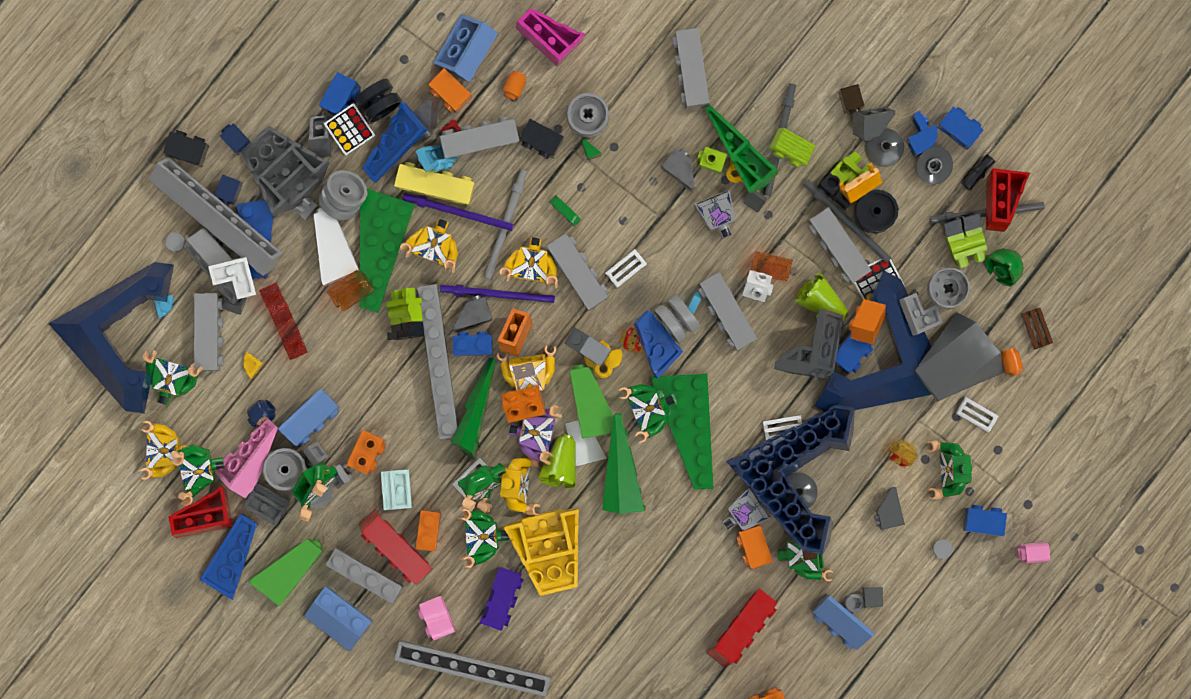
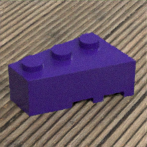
[480,566,524,631]

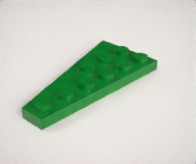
[360,189,415,313]
[650,374,714,490]

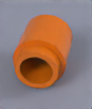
[502,71,527,101]
[1001,347,1024,377]

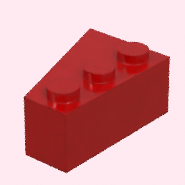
[986,168,1030,232]

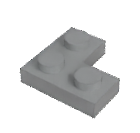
[899,293,943,336]

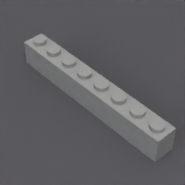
[149,157,282,276]
[418,284,458,440]
[395,640,551,697]

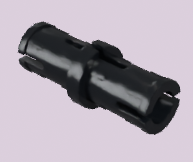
[961,154,995,191]

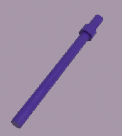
[403,193,514,231]
[440,284,555,303]

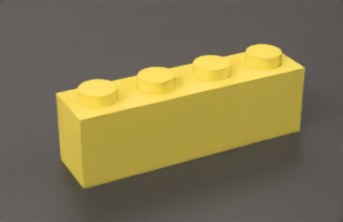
[394,162,475,206]

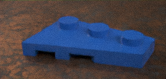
[634,310,683,379]

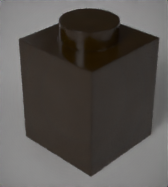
[838,84,865,115]

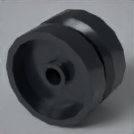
[353,78,402,124]
[854,189,899,234]

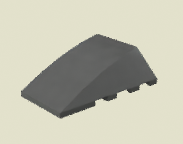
[241,126,329,215]
[914,312,1004,401]

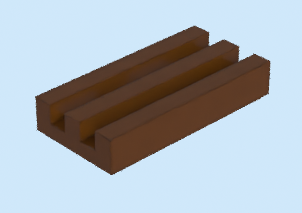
[1021,307,1053,350]

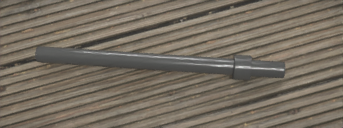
[764,83,796,196]
[803,179,891,263]
[930,202,1045,224]

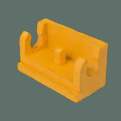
[839,163,883,203]

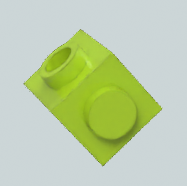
[697,147,727,175]

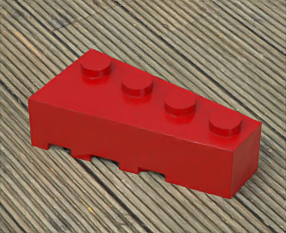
[359,509,432,585]
[707,588,778,668]

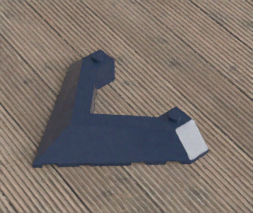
[48,262,174,414]
[815,271,932,412]
[726,405,855,555]

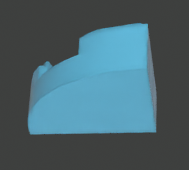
[688,292,702,314]
[154,295,174,318]

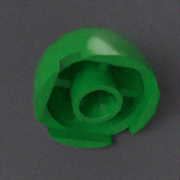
[984,248,1024,287]

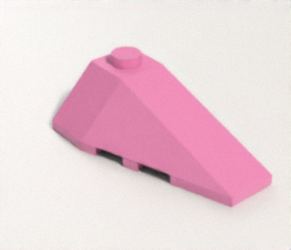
[214,418,278,498]

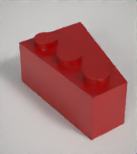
[168,486,233,538]

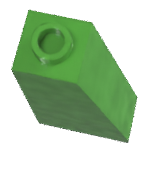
[570,364,613,439]
[249,538,324,606]

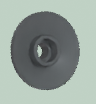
[866,128,904,166]
[916,147,953,185]
[787,473,818,508]

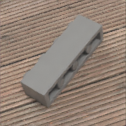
[672,28,710,109]
[438,116,519,159]
[808,207,872,285]
[183,228,254,304]
[547,233,609,311]
[698,272,757,351]
[194,293,224,371]
[326,548,404,604]

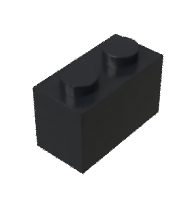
[519,119,564,159]
[163,130,209,167]

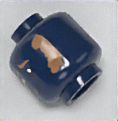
[247,400,276,427]

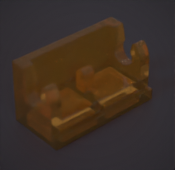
[751,251,793,282]
[327,270,374,312]

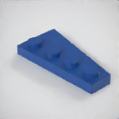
[363,102,427,182]
[237,200,274,280]
[200,514,258,600]

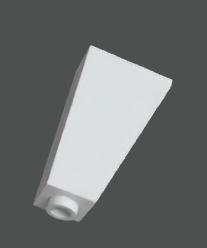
[314,208,360,287]

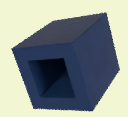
[220,123,251,155]
[214,174,243,206]

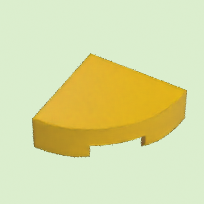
[244,352,263,379]

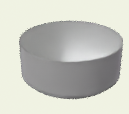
[166,232,186,252]
[933,539,953,559]
[844,593,864,613]

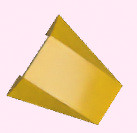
[503,508,579,596]

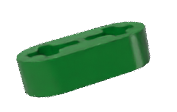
[549,195,581,227]

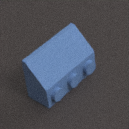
[433,14,498,82]
[278,389,340,446]
[304,586,373,651]
[812,594,875,650]

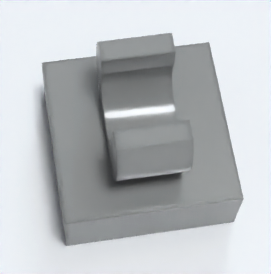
[293,197,318,220]
[301,441,328,467]
[334,464,354,489]

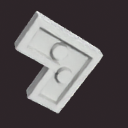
[208,257,256,300]

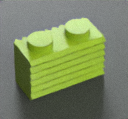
[769,128,816,168]

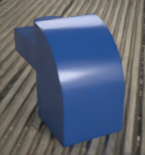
[906,111,938,158]

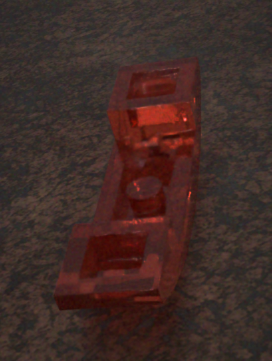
[259,282,308,360]

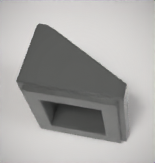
[743,191,767,212]
[223,297,247,315]
[863,587,883,607]

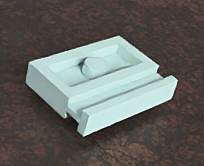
[381,469,412,510]

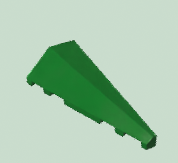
[705,105,778,194]
[450,358,496,460]
[602,413,646,514]

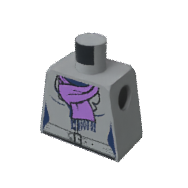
[694,190,736,239]
[722,488,771,531]

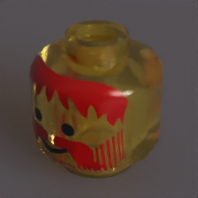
[620,327,644,354]
[888,439,918,468]

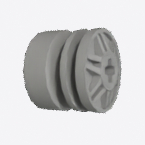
[928,268,970,309]

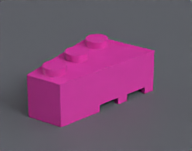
[516,8,585,67]

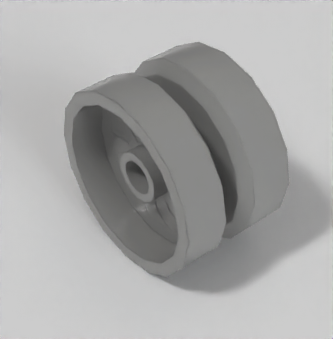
[567,93,609,138]
[319,170,367,220]
[654,294,700,344]
[263,448,307,492]

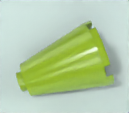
[795,273,848,323]
[538,434,576,489]

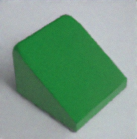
[582,139,602,160]

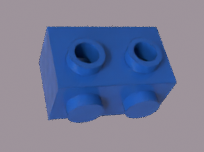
[319,72,361,116]
[937,106,984,150]
[453,331,493,356]
[835,334,873,375]
[963,505,1007,536]

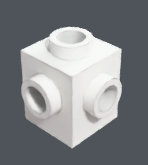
[742,270,773,302]

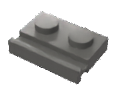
[243,482,291,526]

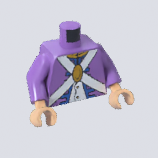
[509,405,562,465]

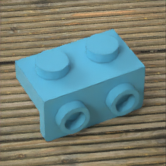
[416,144,458,173]

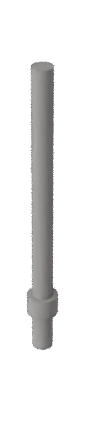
[484,169,527,280]

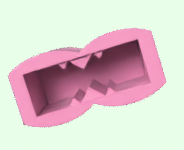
[1016,542,1050,564]
[417,595,456,641]

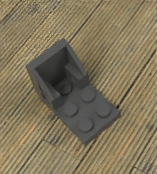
[774,309,844,379]

